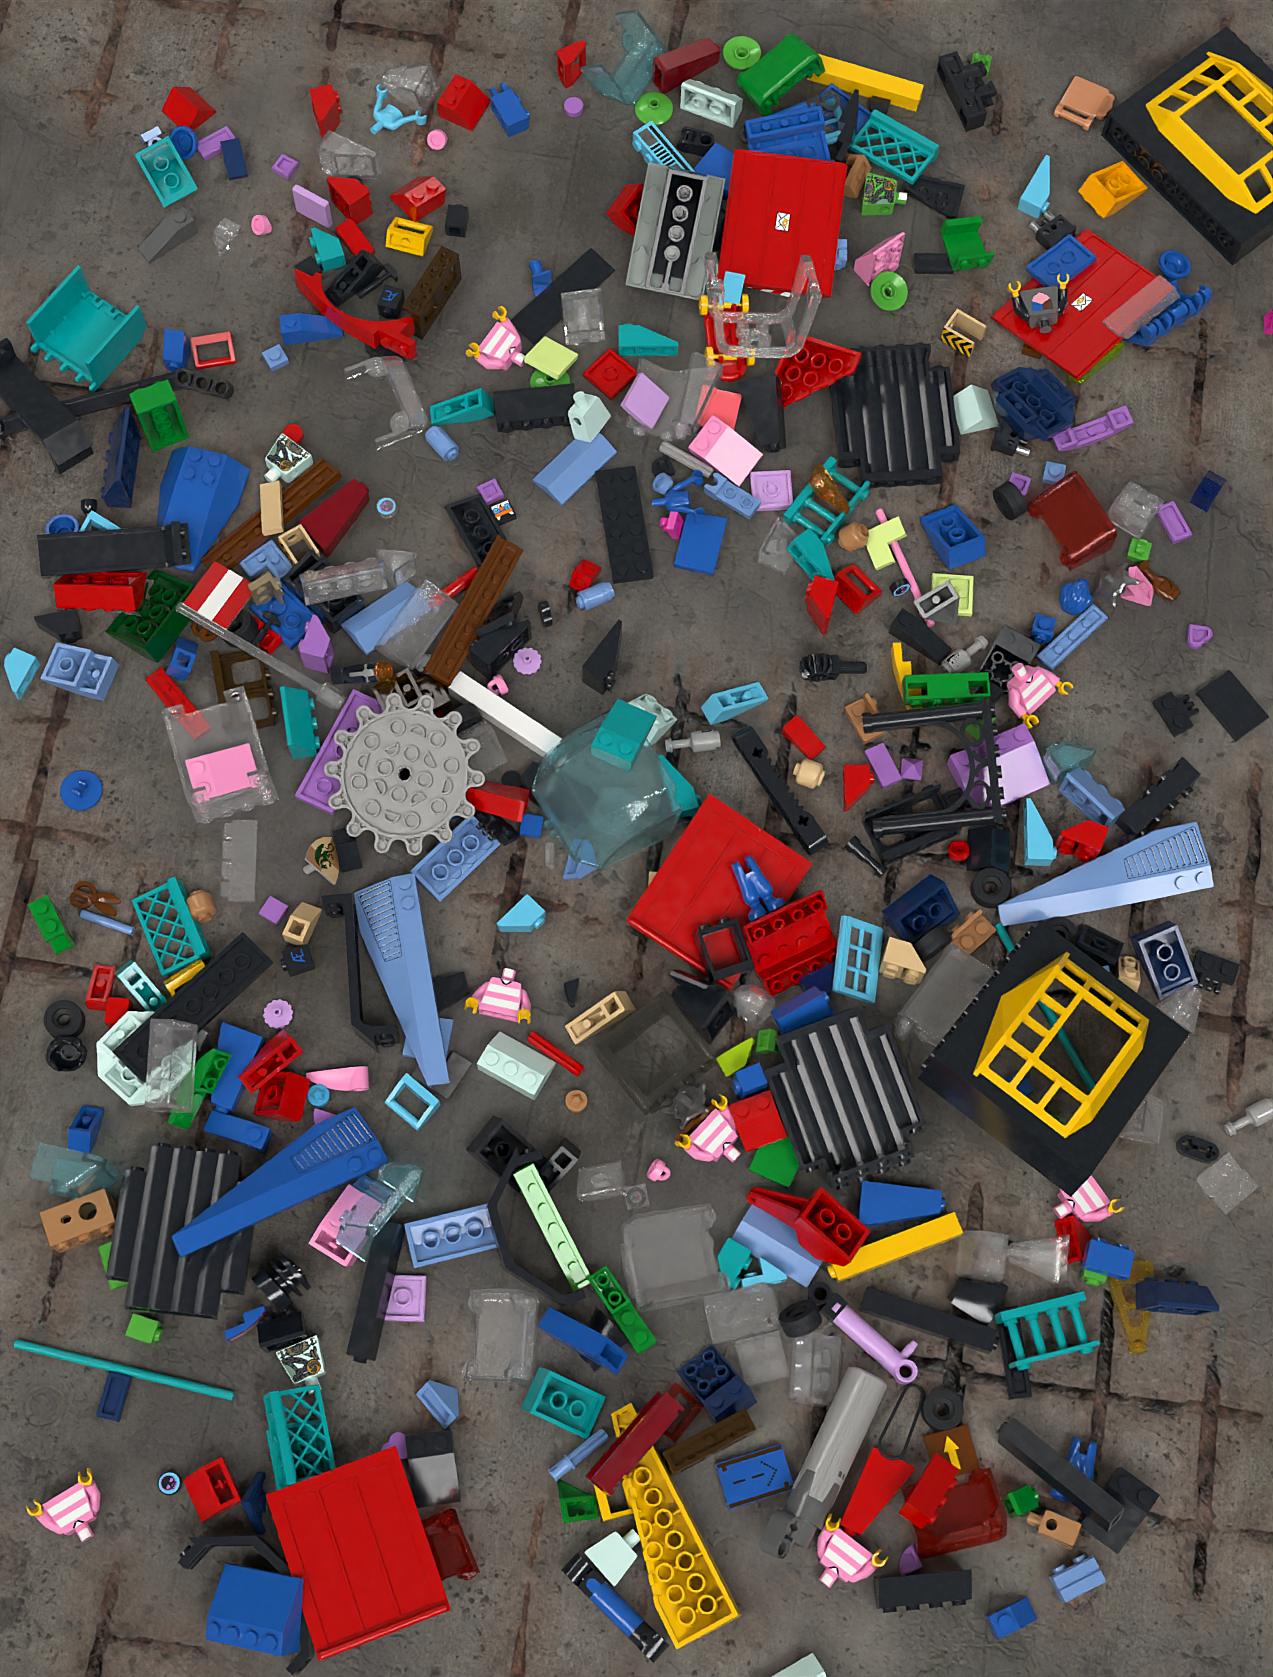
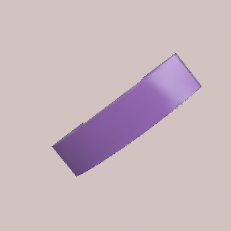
[1052,405,1134,452]

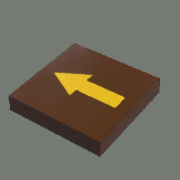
[923,1424,981,1477]

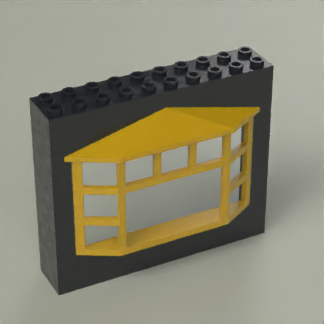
[1101,26,1273,266]
[918,921,1189,1197]

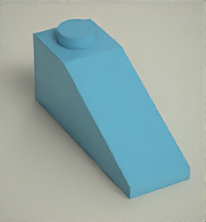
[1017,155,1050,219]
[701,682,769,725]
[1023,798,1057,866]

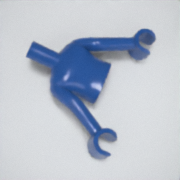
[652,470,705,524]

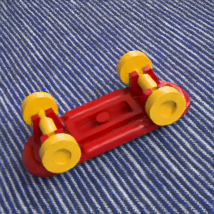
[699,294,755,382]

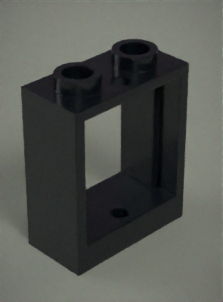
[692,917,754,983]

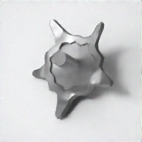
[1092,563,1140,607]
[661,1078,709,1129]

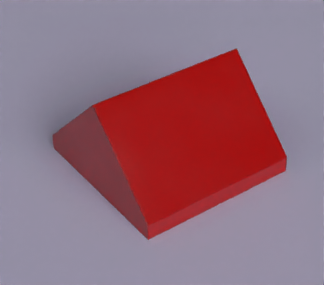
[162,87,216,131]

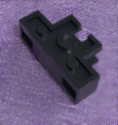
[936,51,997,132]

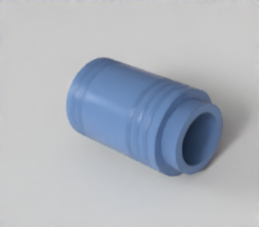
[425,426,459,461]
[575,581,615,611]

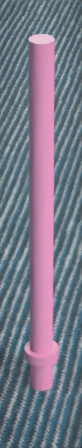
[875,509,935,627]

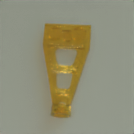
[1108,1261,1154,1354]

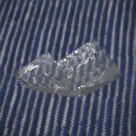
[214,218,241,257]

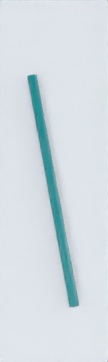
[994,923,1096,1092]
[14,1339,235,1401]

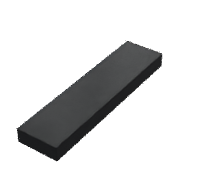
[995,1306,1032,1400]

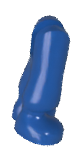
[731,855,786,922]
[1050,1436,1097,1503]

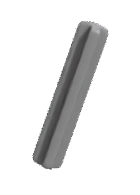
[659,441,714,478]

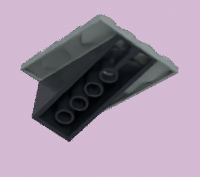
[625,162,725,300]

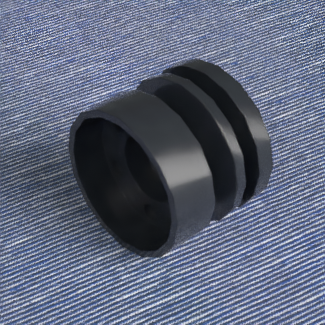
[251,1252,311,1314]

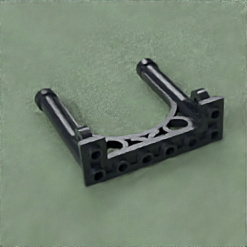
[862,697,1007,838]

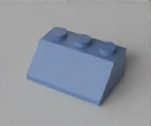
[1059,767,1125,828]

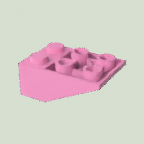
[854,232,905,287]
[309,1184,387,1267]

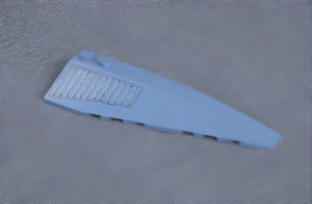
[997,822,1214,926]
[354,873,450,1087]

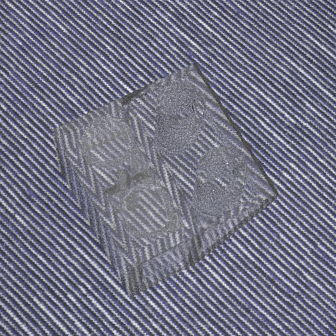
[1105,481,1165,539]

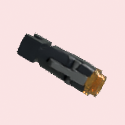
[331,661,393,685]

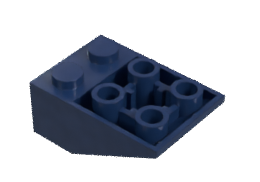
[677,1344,757,1423]

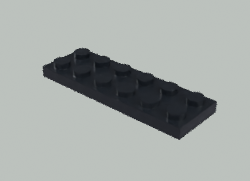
[595,466,654,584]

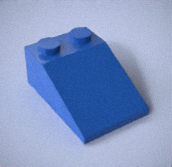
[920,504,986,570]

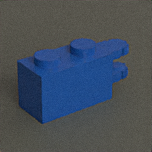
[489,82,530,138]

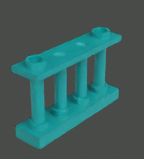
[782,456,870,546]
[994,1291,1100,1371]

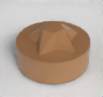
[565,1090,587,1113]

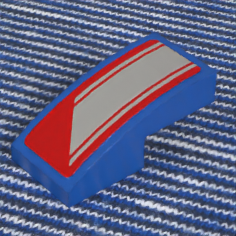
[224,1306,268,1342]

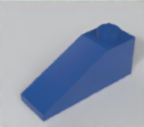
[279,313,343,345]
[203,1111,273,1154]

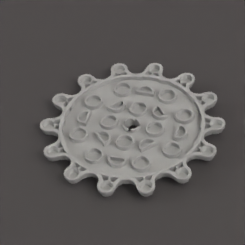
[324,693,485,855]

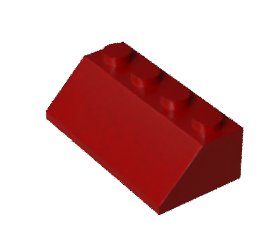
[53,572,147,612]

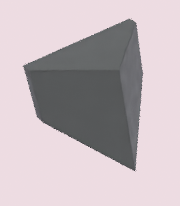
[913,580,960,625]

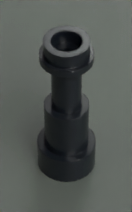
[844,836,888,878]

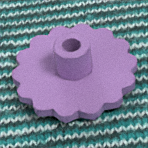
[513,648,542,675]
[263,999,293,1029]

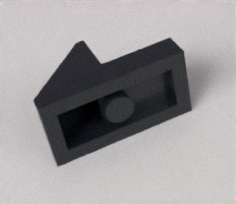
[332,828,363,873]

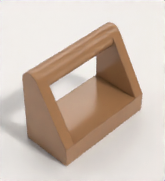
[844,154,872,198]

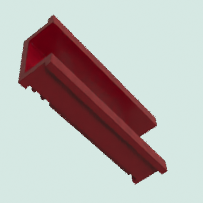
[585,1391,684,1496]

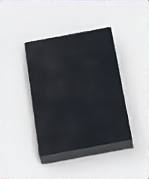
[1196,670,1269,742]

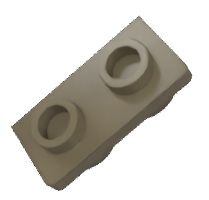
[248,572,284,607]

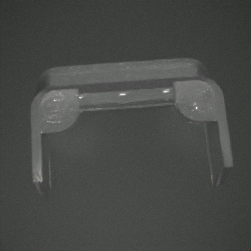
[344,356,428,450]

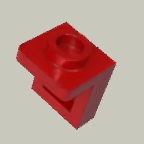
[569,559,602,591]

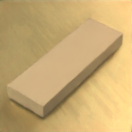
[260,480,284,536]

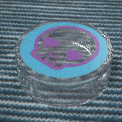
[376,497,397,518]

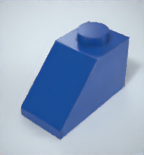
[163,328,191,372]
[68,1105,104,1155]
[985,1597,1037,1639]

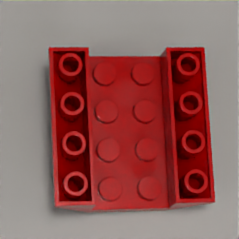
[742,889,838,997]

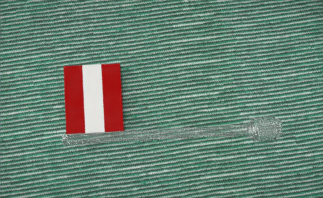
[175,561,347,711]

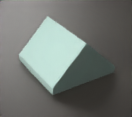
[953,385,998,435]

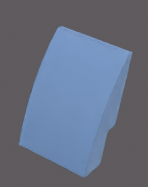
[40,642,119,701]

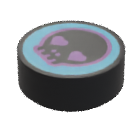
[889,578,911,597]
[158,1471,182,1496]

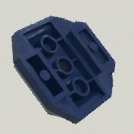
[991,367,1075,441]

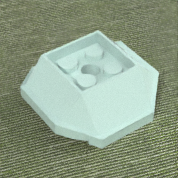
[96,1011,193,1106]

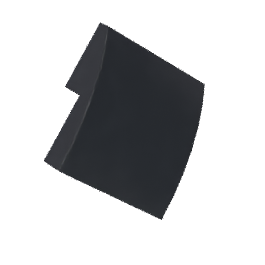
[670,970,726,998]

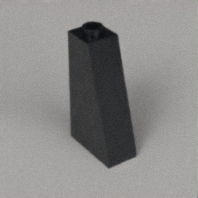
[737,374,786,453]

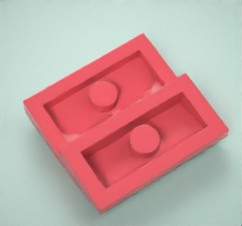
[694,387,742,430]

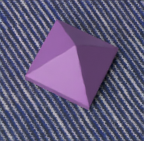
[900,758,923,780]

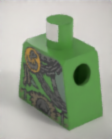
[861,173,907,215]

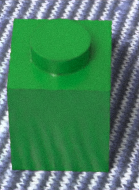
[1001,1485,1040,1518]

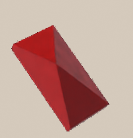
[1054,1215,1092,1265]

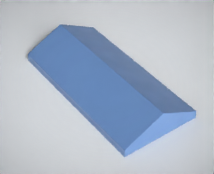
[533,433,617,506]
[341,581,432,656]
[404,1204,496,1268]
[732,1205,822,1288]

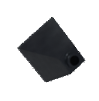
[671,985,736,1045]

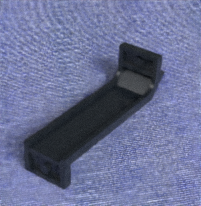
[0,338,94,474]
[37,521,191,579]
[322,893,400,1054]

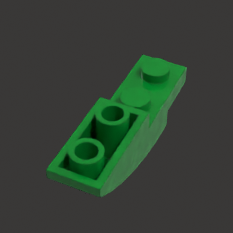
[167,1048,232,1130]
[588,1266,657,1356]

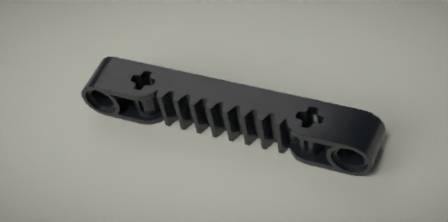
[731,725,829,856]

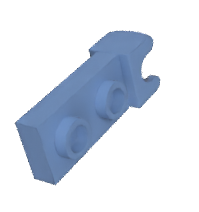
[704,473,761,520]

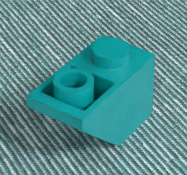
[309,228,346,272]
[717,1237,753,1293]

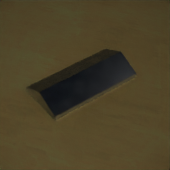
[444,493,507,568]

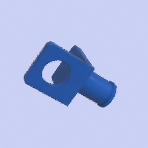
[529,260,552,297]

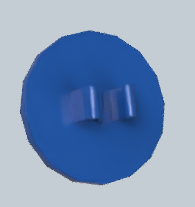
[60,770,103,811]

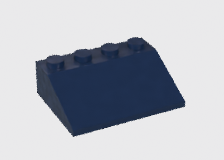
[101,407,141,508]

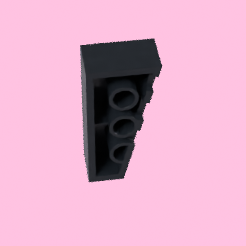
[1115,756,1201,840]

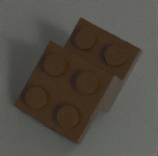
[371,668,452,714]

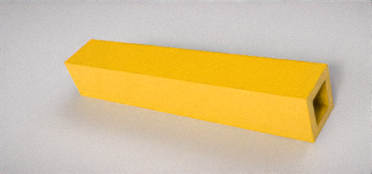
[807,54,924,112]
[827,1212,963,1283]

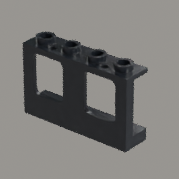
[862,784,962,865]

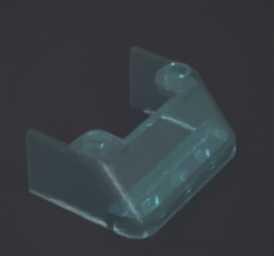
[580,10,666,105]
[29,1142,121,1201]
[336,1162,425,1262]

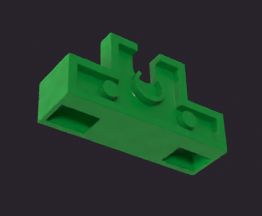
[902,672,991,708]

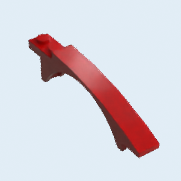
[294,269,417,360]

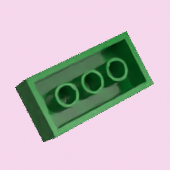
[129,379,190,452]

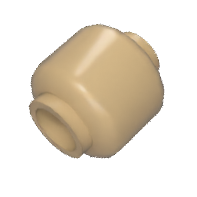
[793,758,825,789]

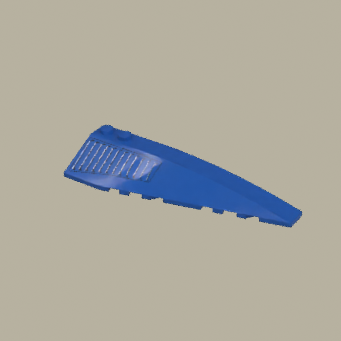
[171,1107,388,1258]

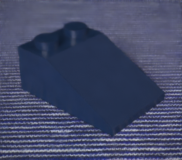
[1130,920,1198,1000]

